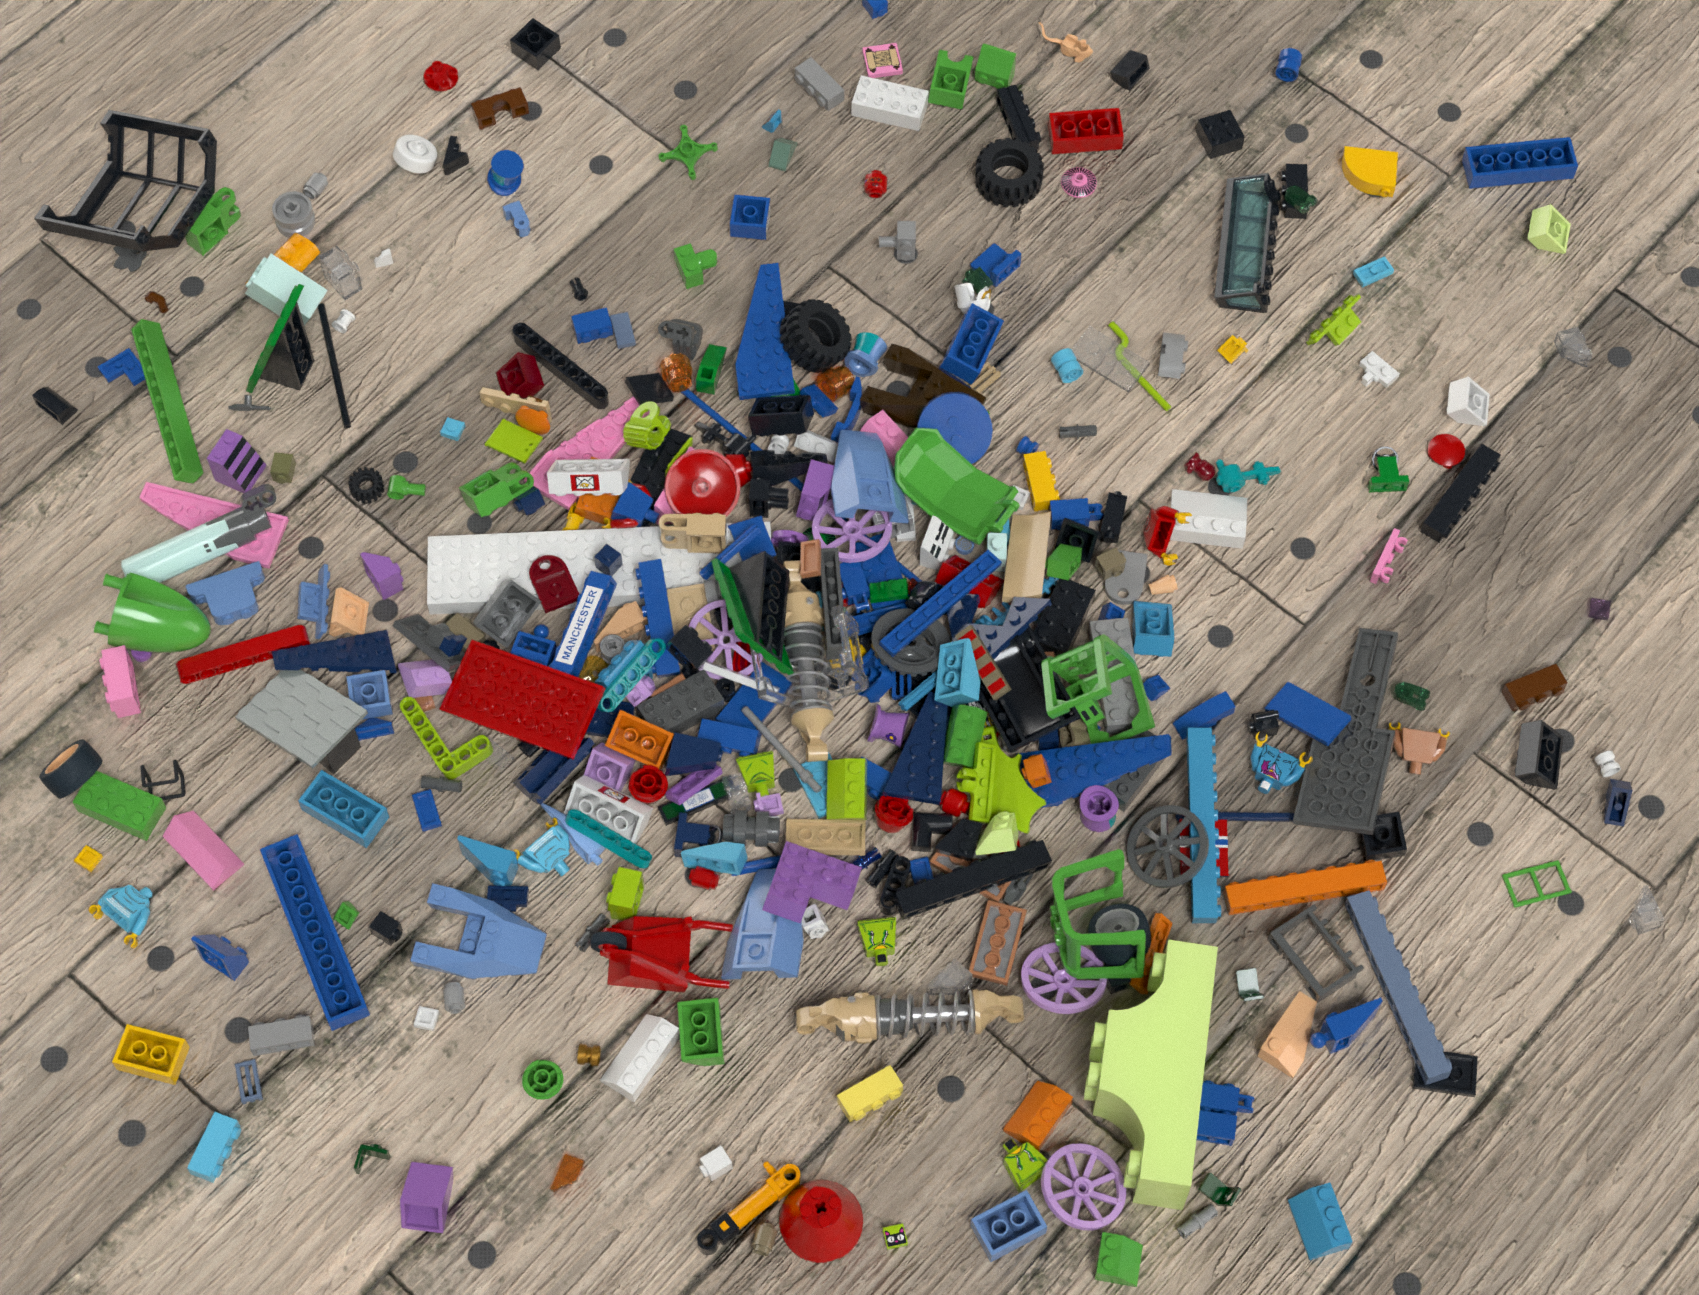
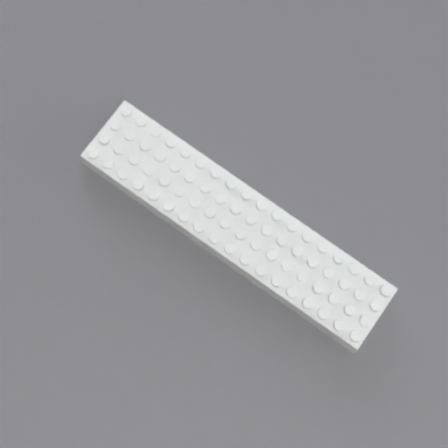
[427,522,771,615]

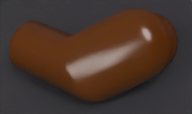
[145,291,169,313]

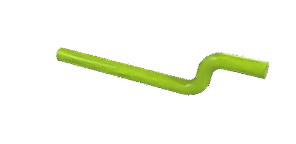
[1109,321,1171,411]

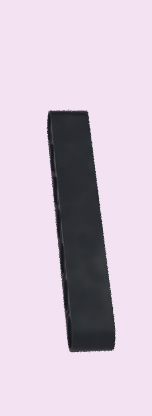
[512,322,609,409]

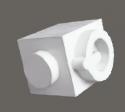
[802,904,829,939]

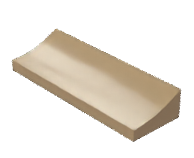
[1002,512,1051,603]

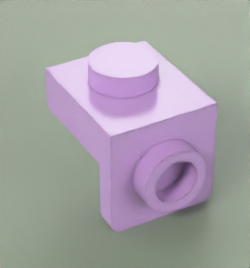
[753,792,784,816]

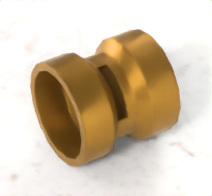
[577,1044,601,1066]

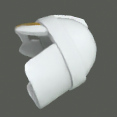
[954,283,991,314]

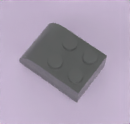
[473,579,542,648]

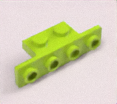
[1306,294,1361,346]

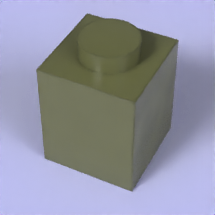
[270,452,296,484]

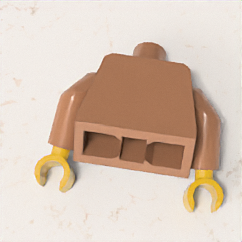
[1388,722,1450,775]

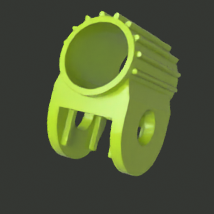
[623,402,671,450]

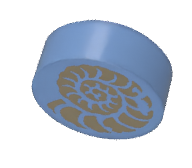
[955,536,974,555]

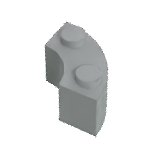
[1158,332,1188,379]

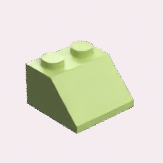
[1528,204,1571,254]
[976,812,1019,855]

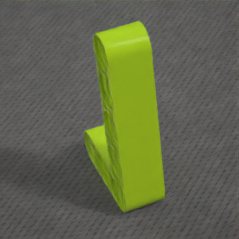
[400,697,493,780]

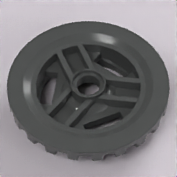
[871,609,950,677]

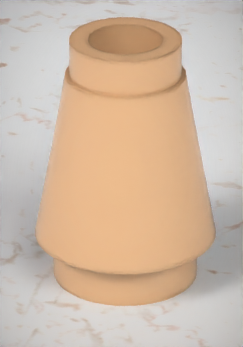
[1148,574,1178,595]

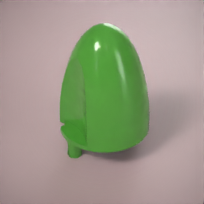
[94,573,211,653]

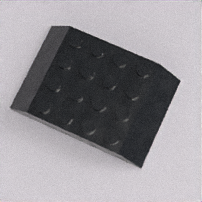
[979,626,1081,753]

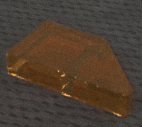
[550,1154,585,1192]

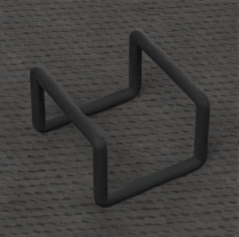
[140,760,186,800]

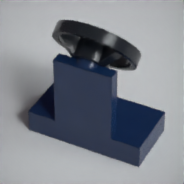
[674,813,723,857]

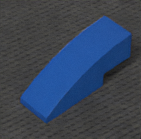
[1173,691,1236,740]

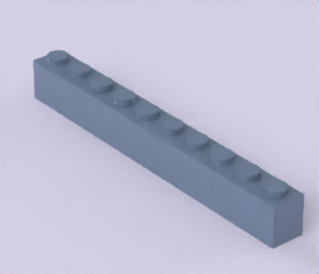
[1345,890,1452,1085]

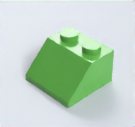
[975,43,1016,89]
[1095,1232,1143,1287]

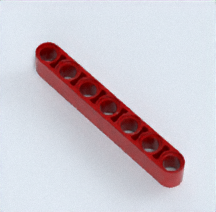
[176,625,310,684]

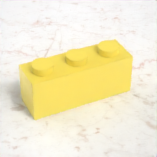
[837,1065,903,1122]

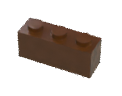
[1501,664,1568,711]

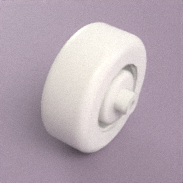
[393,135,437,174]

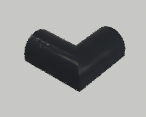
[911,812,953,852]

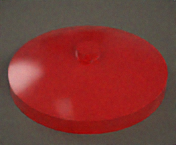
[664,449,740,517]

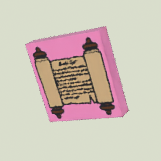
[862,43,903,78]

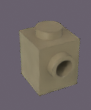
[1095,547,1126,580]

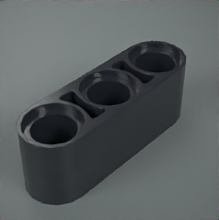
[880,856,911,916]

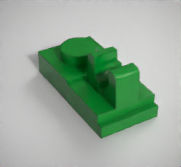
[869,578,908,603]

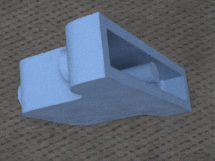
[185,561,265,625]

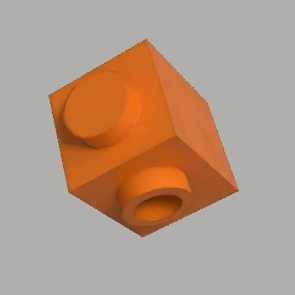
[1022,754,1052,788]

